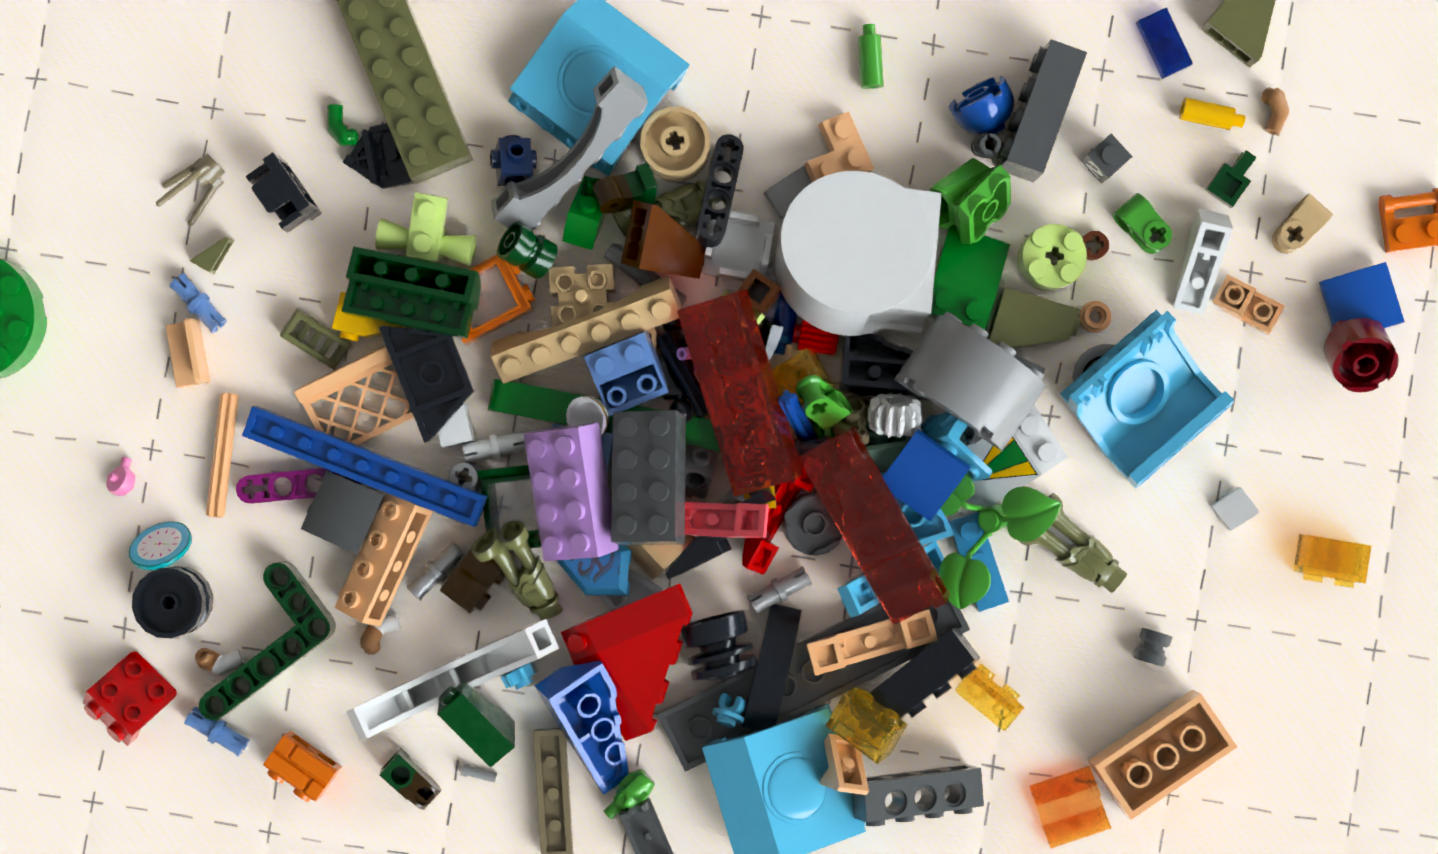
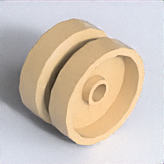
[640,107,710,182]

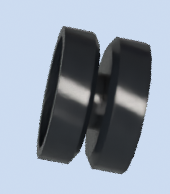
[132,566,213,639]

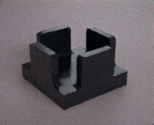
[246,152,322,233]

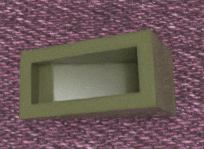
[189,237,234,274]

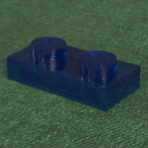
[1136,7,1193,80]

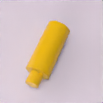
[1179,97,1246,130]

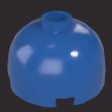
[948,76,1014,134]

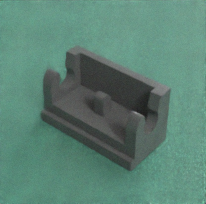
[619,798,674,854]

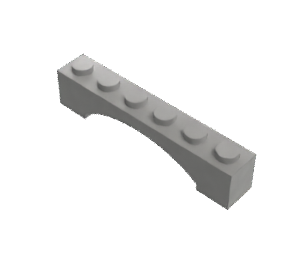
[491,66,648,230]

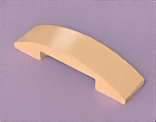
[806,609,938,676]

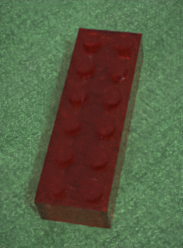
[677,289,804,497]

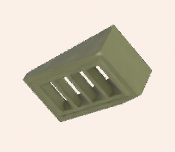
[280,308,351,370]

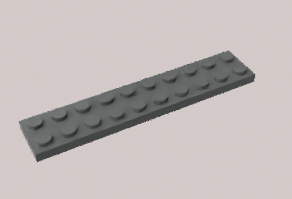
[657,576,970,772]

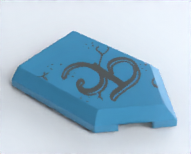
[557,544,632,596]

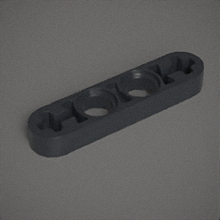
[695,134,744,248]

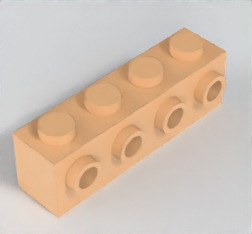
[334,493,433,627]

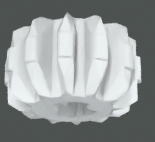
[868,392,922,438]

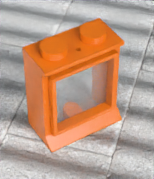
[461,255,536,345]

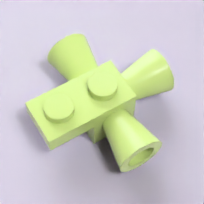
[375,192,476,266]

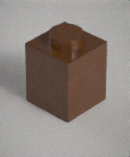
[735,268,781,316]

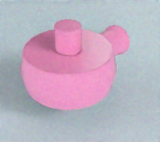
[106,457,135,496]

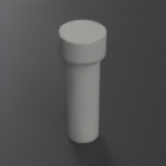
[460,763,497,783]

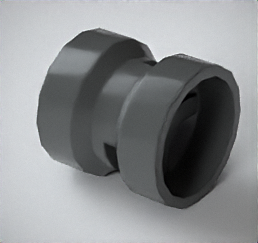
[1133,627,1173,667]

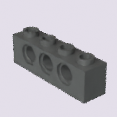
[852,764,984,827]

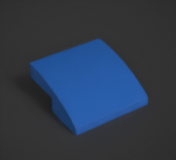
[1319,262,1405,328]
[878,429,971,521]

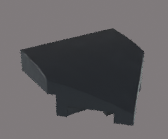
[342,123,414,189]

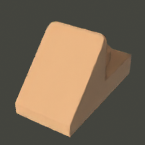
[820,734,869,795]

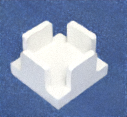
[702,211,775,282]

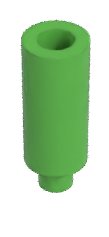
[858,24,884,89]

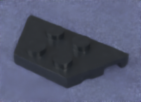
[379,326,475,443]

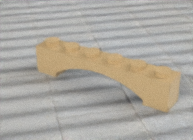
[490,275,682,384]

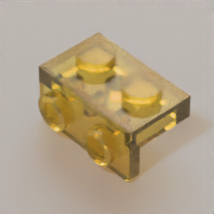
[955,664,1024,731]

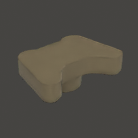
[833,395,874,445]

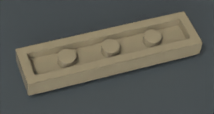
[533,728,574,854]

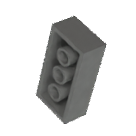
[996,39,1087,183]
[611,410,686,545]

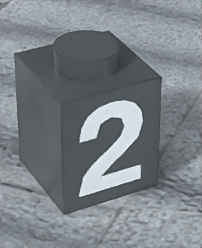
[1081,133,1133,184]

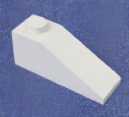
[1172,208,1233,315]

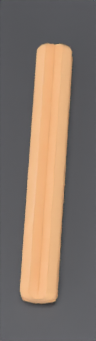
[206,392,239,518]

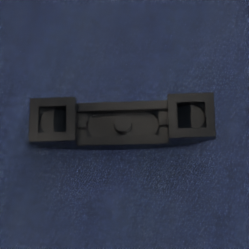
[742,604,802,731]

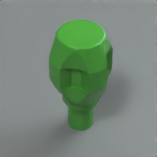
[603,769,655,820]

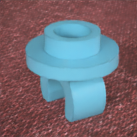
[712,693,746,728]

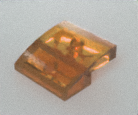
[1029,766,1111,849]

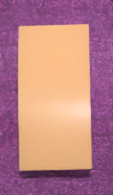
[1212,275,1285,335]

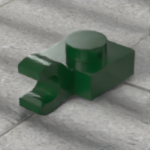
[1205,150,1256,208]

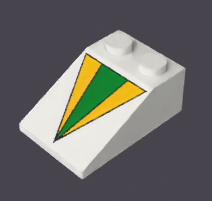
[966,405,1069,508]

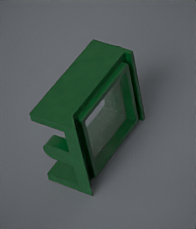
[476,465,541,551]

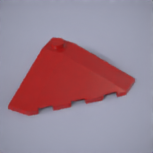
[560,583,693,741]

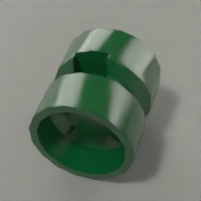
[497,222,558,279]

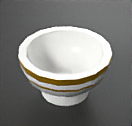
[566,396,610,437]

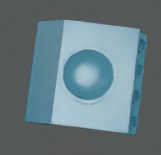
[508,0,690,176]
[1060,309,1234,489]
[702,703,866,854]

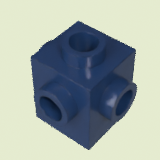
[490,135,537,186]

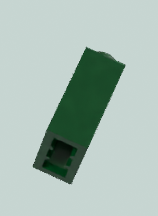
[437,682,515,768]

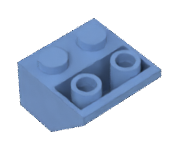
[584,330,669,416]

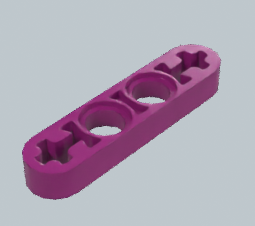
[236,468,361,504]

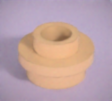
[1079,301,1111,333]

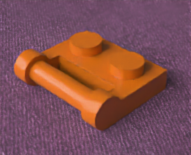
[1378,188,1438,253]

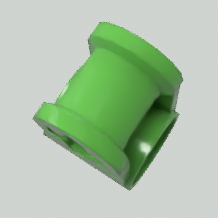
[1112,193,1172,254]
[795,375,853,431]

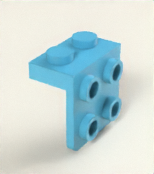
[921,411,992,482]

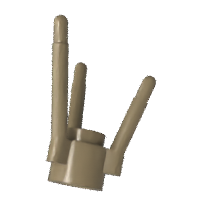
[156,153,225,226]

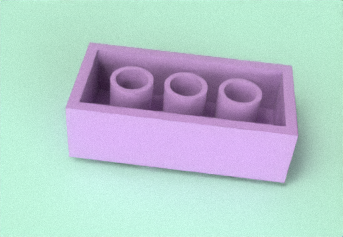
[524,422,618,561]

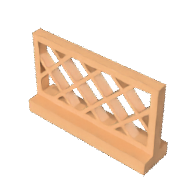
[294,345,414,445]

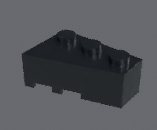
[839,334,930,401]

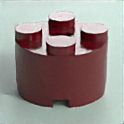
[1324,318,1399,393]

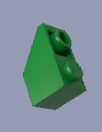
[562,175,606,250]

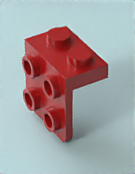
[82,651,177,746]

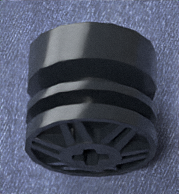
[680,610,757,681]

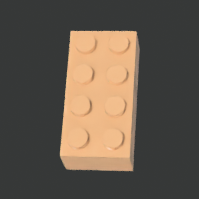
[1088,690,1237,820]

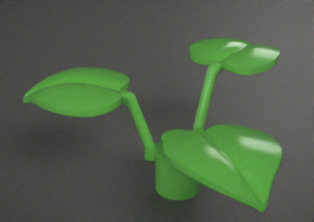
[939,473,1061,609]

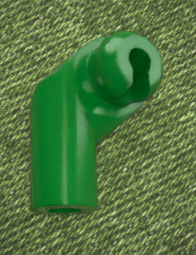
[327,104,358,147]

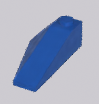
[534,661,629,795]

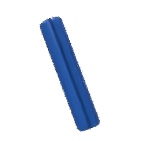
[778,390,817,441]

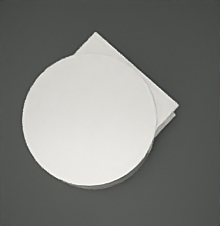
[775,171,942,336]

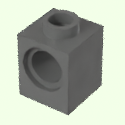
[685,444,718,499]

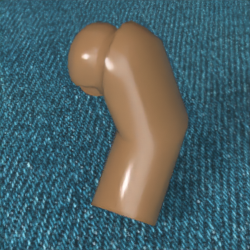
[1261,87,1289,136]

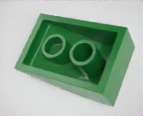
[927,225,1010,330]

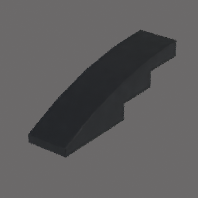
[666,488,776,580]

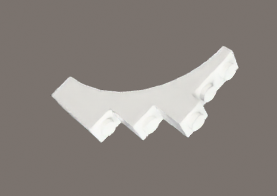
[346,619,559,742]

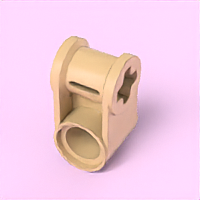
[1272,193,1333,254]

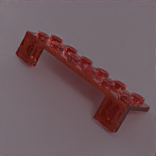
[799,426,950,624]

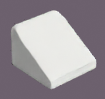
[1211,487,1260,531]

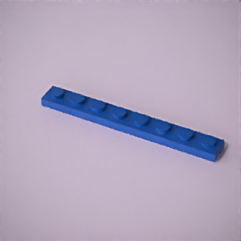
[242,406,488,527]

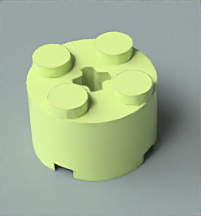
[1017,224,1087,291]

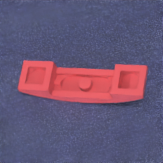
[685,502,769,538]

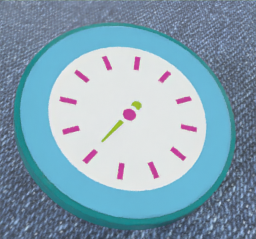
[129,521,192,570]

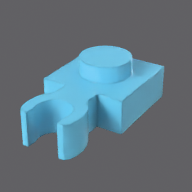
[501,662,538,690]

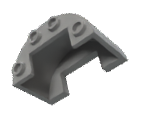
[894,312,1046,451]

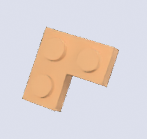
[804,111,874,182]

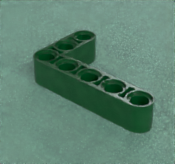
[199,561,336,720]

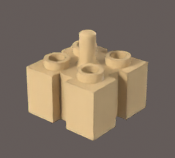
[549,264,616,327]

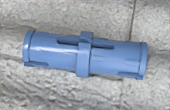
[169,273,227,334]
[184,706,250,757]

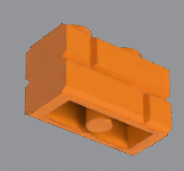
[263,730,342,802]

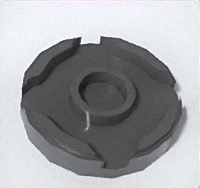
[782,492,846,556]

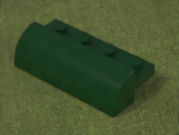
[341,246,481,339]

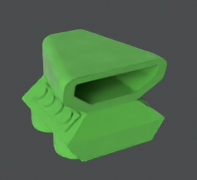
[929,158,1011,245]

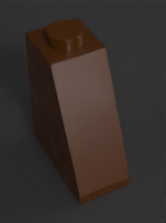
[621,200,706,279]

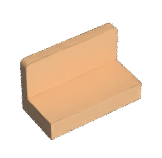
[165,318,210,388]

